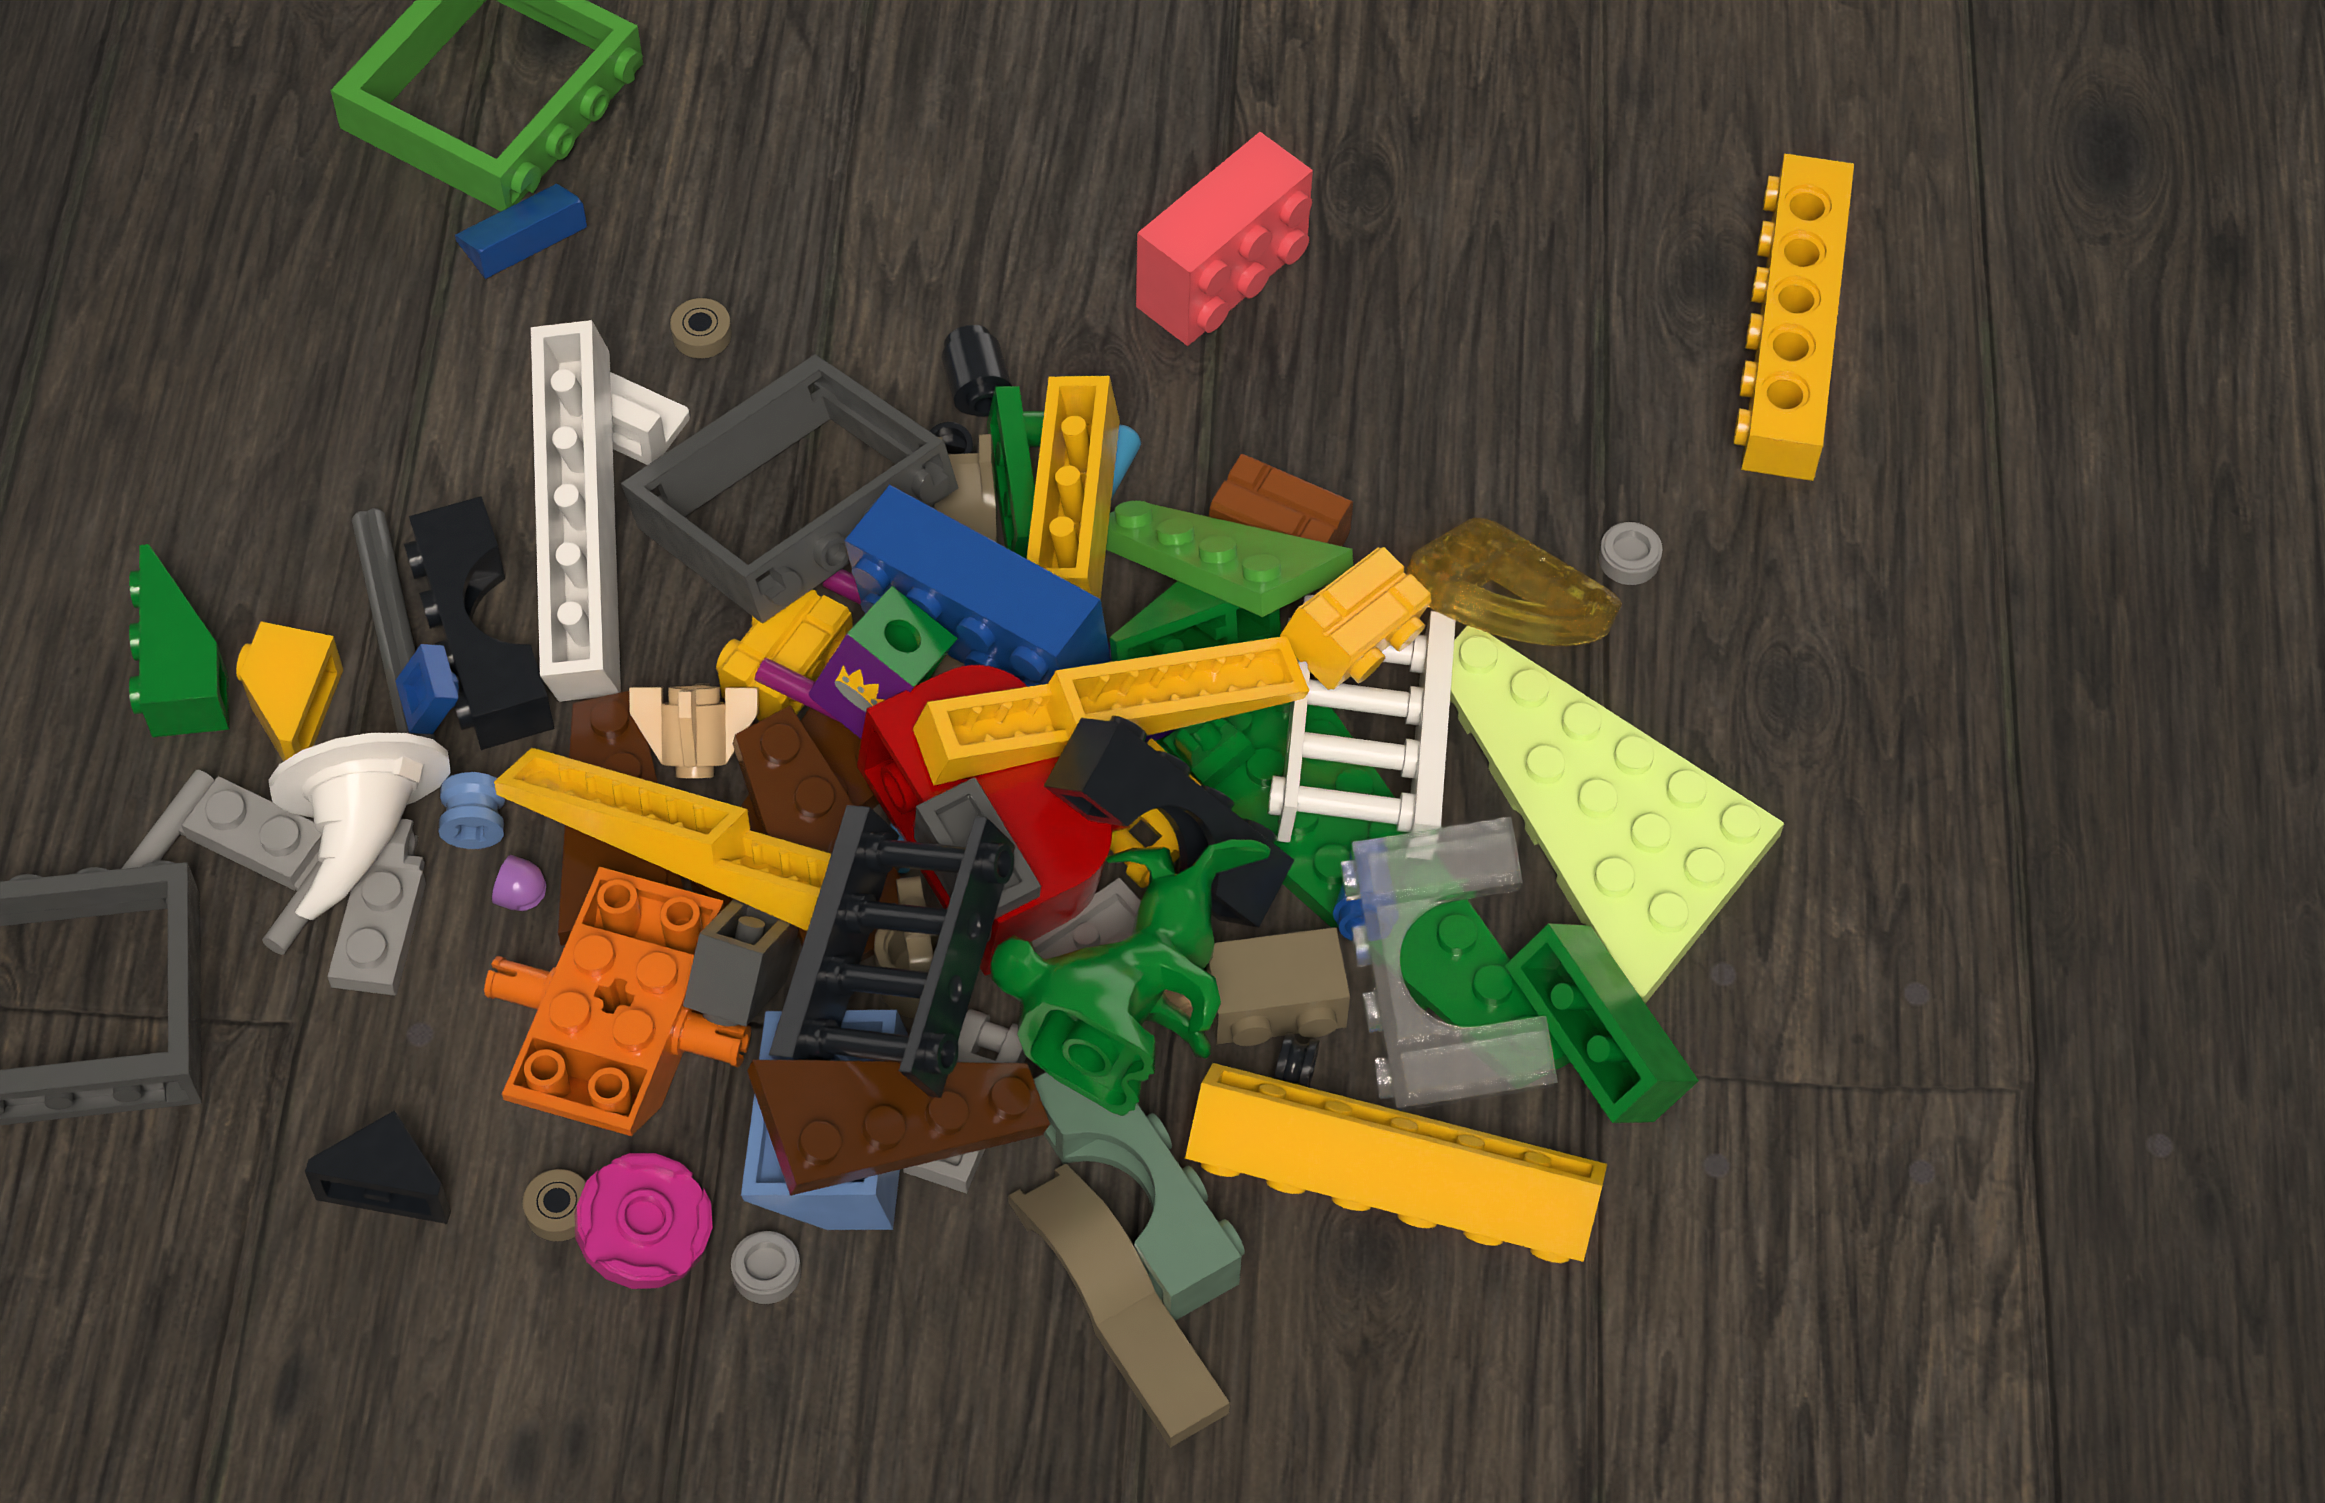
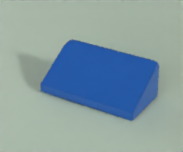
[455,184,587,279]

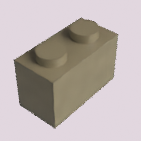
[1204,927,1350,1046]

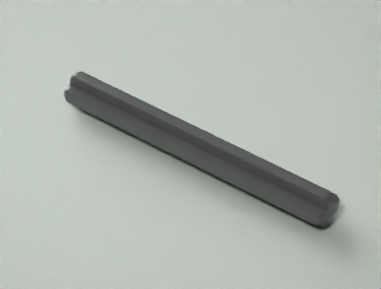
[352,508,436,741]

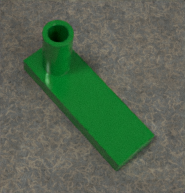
[987,386,1044,559]

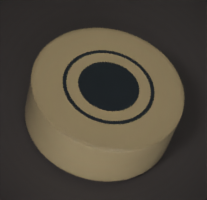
[670,298,732,358]
[523,1169,586,1241]

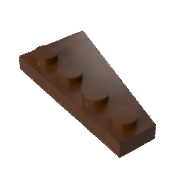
[558,691,683,946]
[732,705,901,961]
[747,1060,1050,1196]

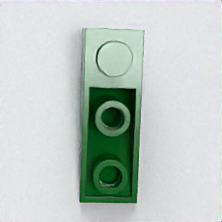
[129,544,229,737]

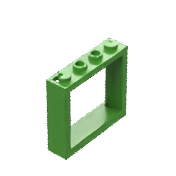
[330,0,643,212]

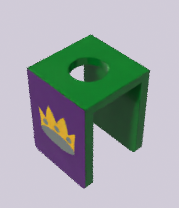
[809,586,958,738]

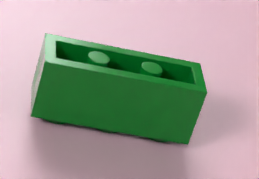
[1505,923,1699,1123]

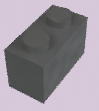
[683,899,799,1027]

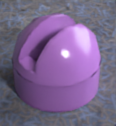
[492,855,546,911]

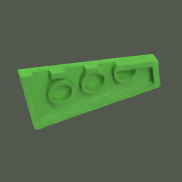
[1106,500,1353,617]

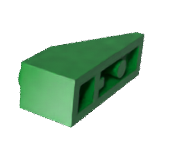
[1110,581,1281,662]

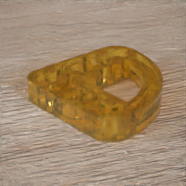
[1404,518,1622,646]

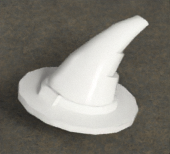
[268,733,451,920]

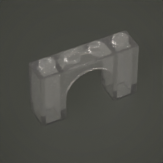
[1340,817,1558,1111]

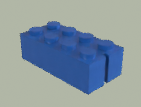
[844,485,1111,687]

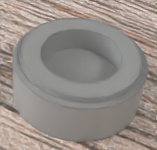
[1599,522,1663,585]
[731,1231,801,1304]

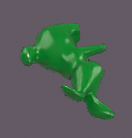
[990,839,1271,1116]

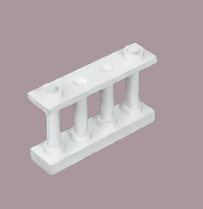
[1268,595,1456,861]

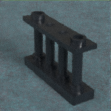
[769,805,1016,1098]

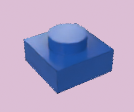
[395,644,459,734]

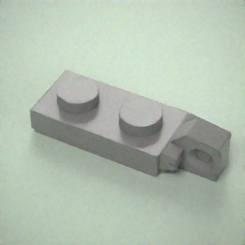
[327,819,426,996]

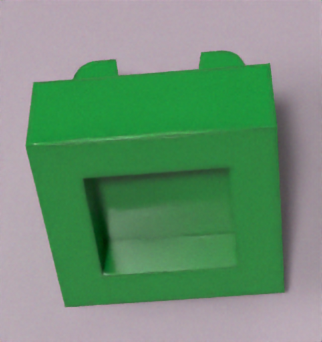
[1163,717,1255,788]

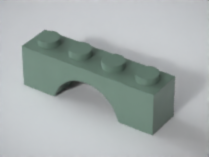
[1033,1072,1245,1321]

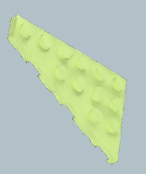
[1450,622,1784,1004]

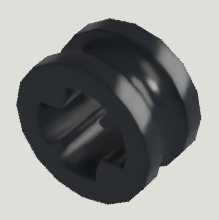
[1274,1033,1320,1088]

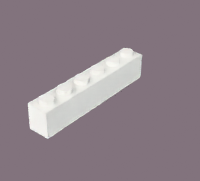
[531,320,621,702]

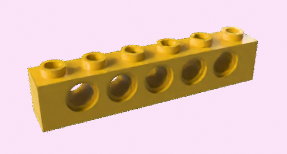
[1733,153,1854,481]

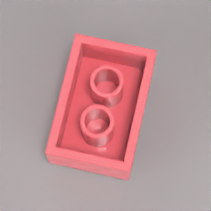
[1136,132,1313,346]

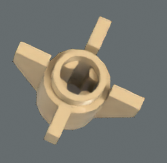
[629,683,759,778]

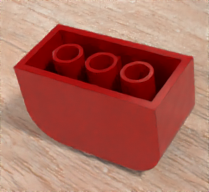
[857,665,1112,976]

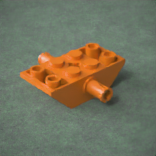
[484,867,751,1136]

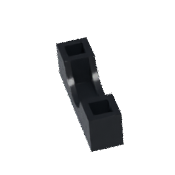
[404,496,555,750]
[1044,716,1295,928]

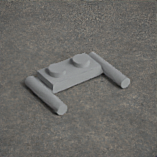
[121,770,322,955]

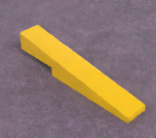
[913,636,1309,786]
[494,748,831,931]

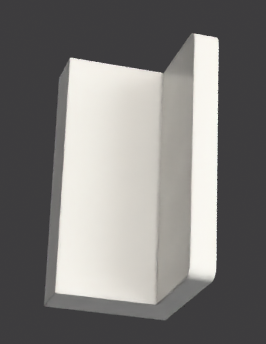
[610,372,690,465]

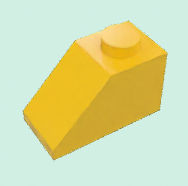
[236,622,343,762]

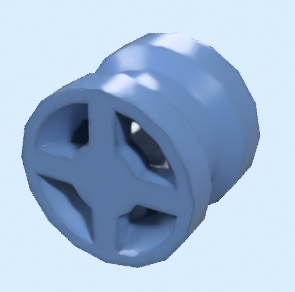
[438,772,505,849]

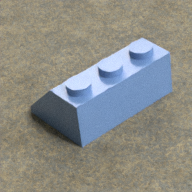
[741,1010,908,1230]

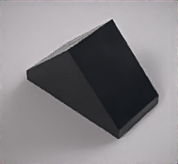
[305,1110,451,1224]

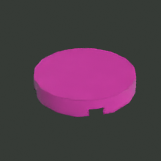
[574,1153,713,1289]

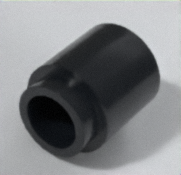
[941,325,1012,417]

